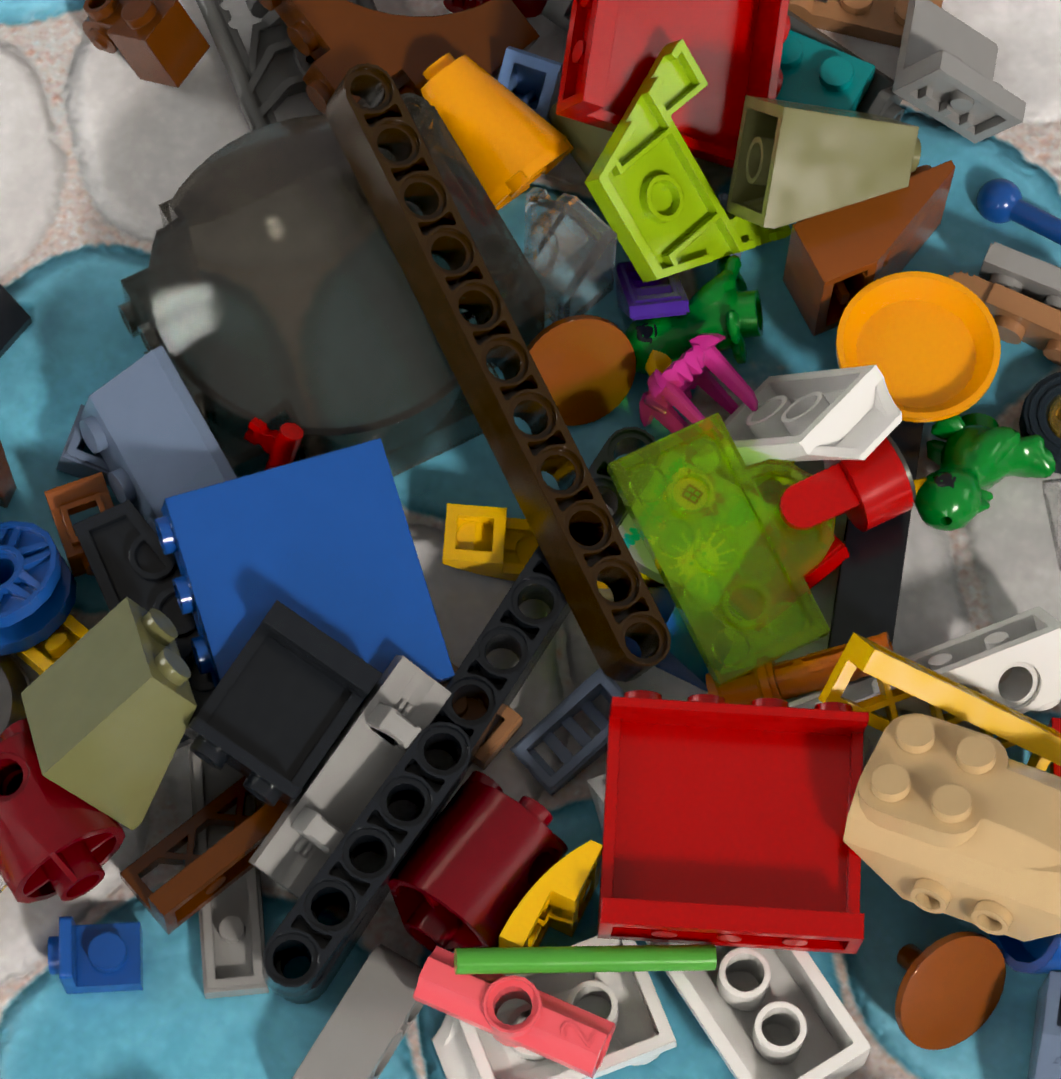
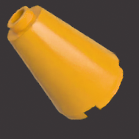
[420,53,574,218]

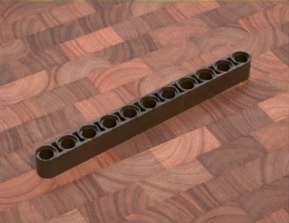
[326,63,671,682]

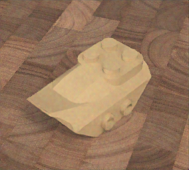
[843,713,1061,942]

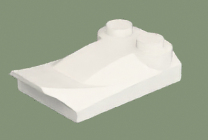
[695,365,902,488]
[432,936,677,1079]

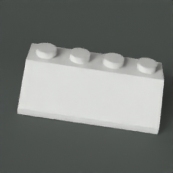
[645,941,872,1079]

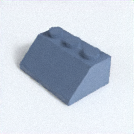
[79,345,237,559]

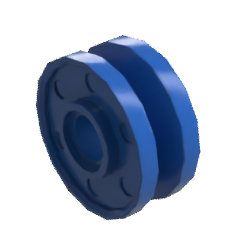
[0,521,77,656]

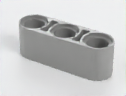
[292,944,424,1079]

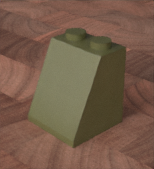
[726,95,921,229]
[21,597,197,831]

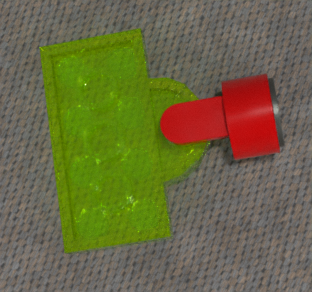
[607,412,916,688]

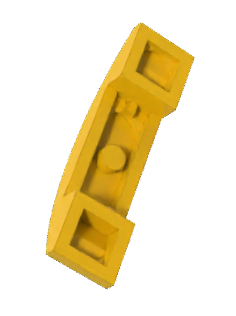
[442,503,664,589]

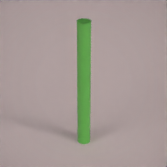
[454,944,717,975]

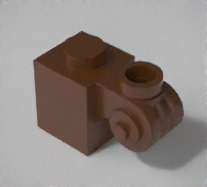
[82,0,210,88]

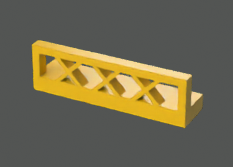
[818,632,1061,771]

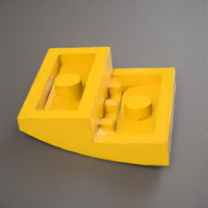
[499,840,603,947]

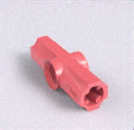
[413,945,615,1078]

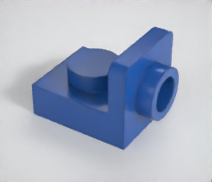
[48,916,143,994]

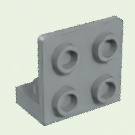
[892,0,1026,143]

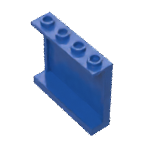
[154,438,455,706]

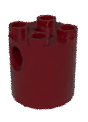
[0,718,125,904]
[388,771,568,952]

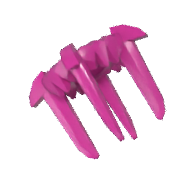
[639,333,758,455]

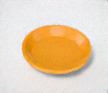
[835,271,1001,423]

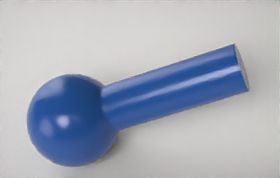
[976,178,1061,245]

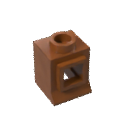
[44,472,114,577]

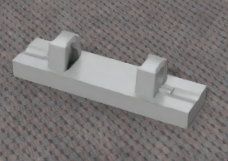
[248,655,452,898]

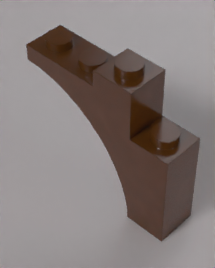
[258,0,540,129]

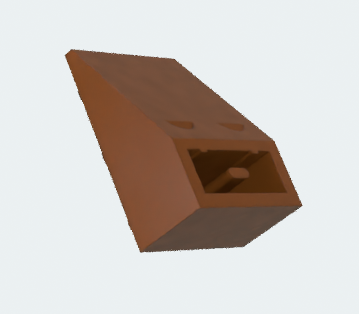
[783,160,955,336]

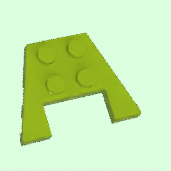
[584,39,791,283]

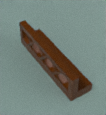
[120,776,287,935]

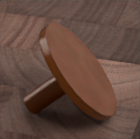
[527,315,636,426]
[895,931,1006,1050]

